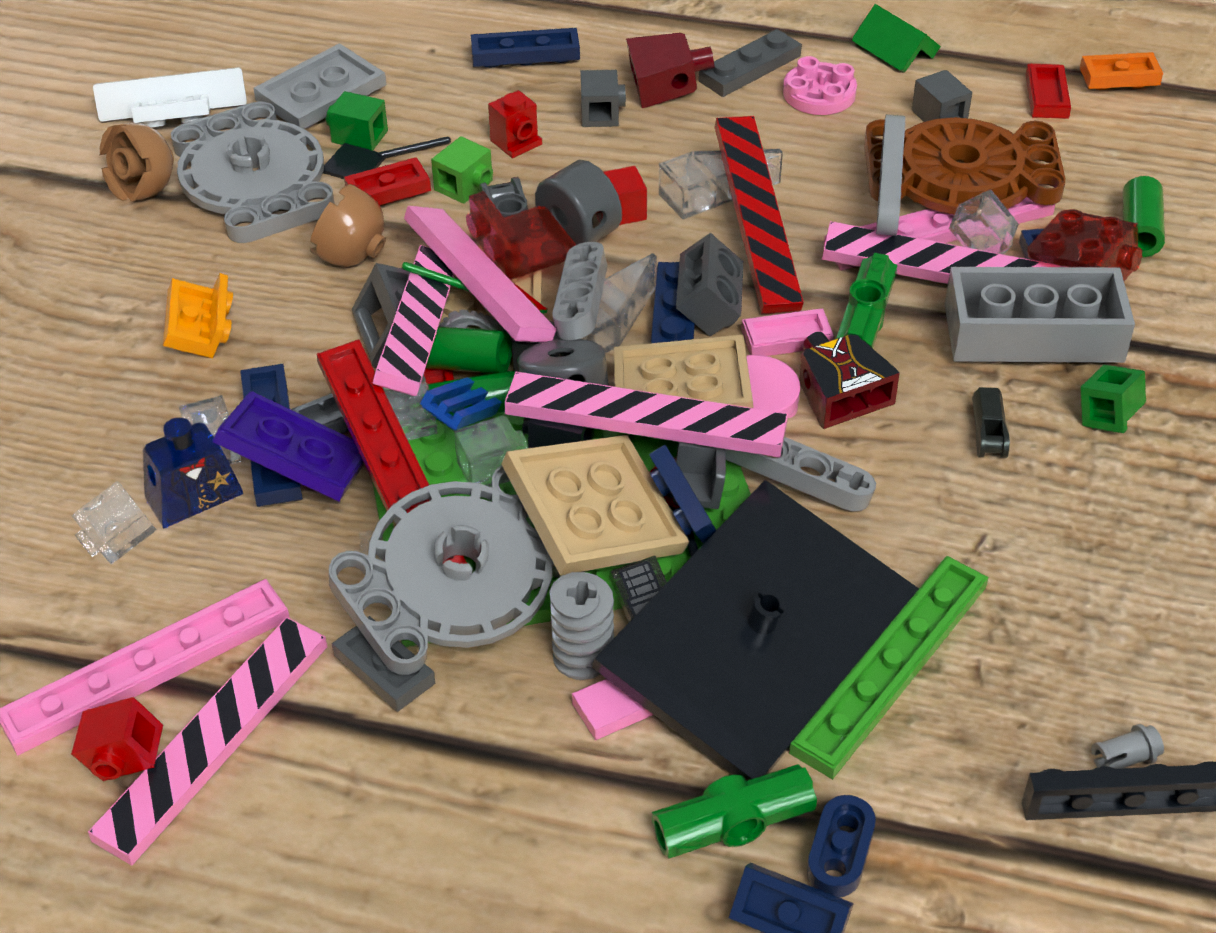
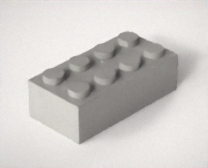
[945,267,1135,363]

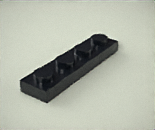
[1022,761,1216,820]

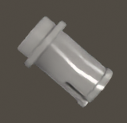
[1092,724,1164,769]

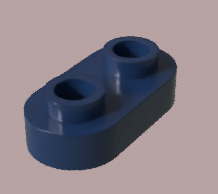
[807,795,876,898]

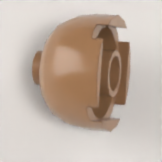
[99,123,174,201]
[310,184,386,267]

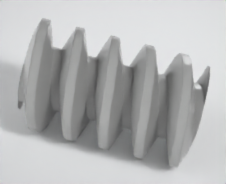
[550,572,614,680]

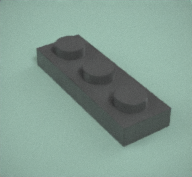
[698,29,802,97]

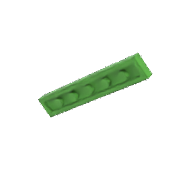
[789,556,989,780]

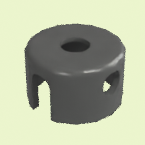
[535,160,622,250]
[517,339,609,386]

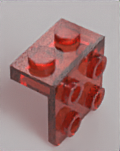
[466,191,576,280]
[1027,209,1142,281]

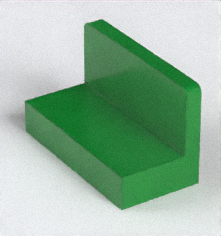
[852,4,941,73]

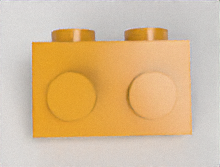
[163,273,233,359]

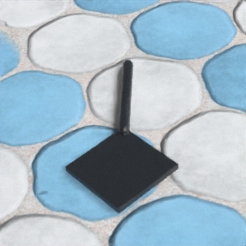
[323,136,451,179]

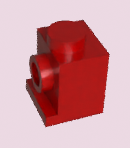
[488,90,542,158]

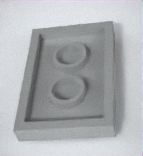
[253,43,387,129]

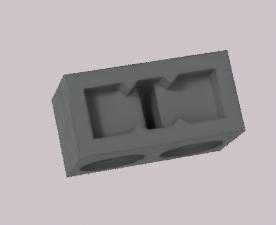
[676,233,744,336]

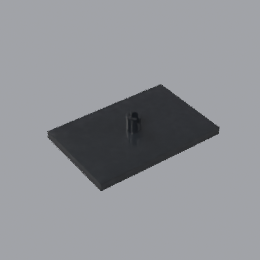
[592,480,919,781]

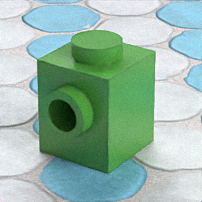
[431,136,493,204]

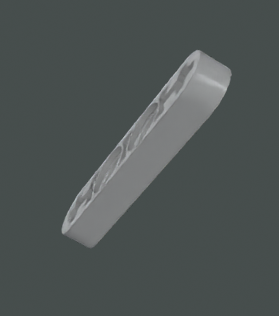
[876,114,905,236]
[552,242,608,340]
[726,437,876,511]

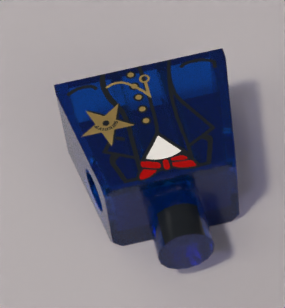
[143,418,243,529]

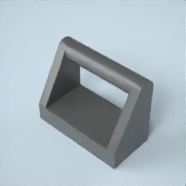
[352,263,410,368]

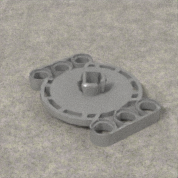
[171,101,335,243]
[329,465,585,675]

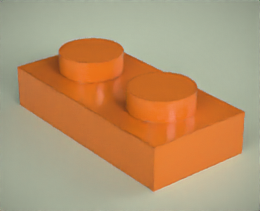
[1080,52,1163,90]

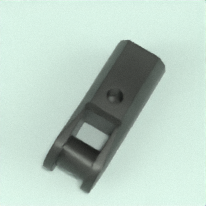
[972,387,1010,458]

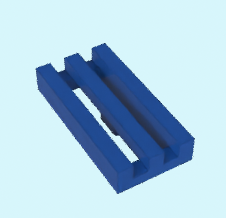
[420,377,502,430]

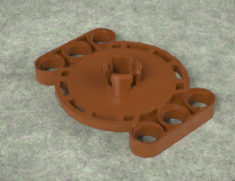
[864,117,1066,216]

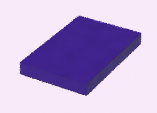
[213,391,365,502]

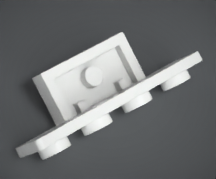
[93,67,247,127]

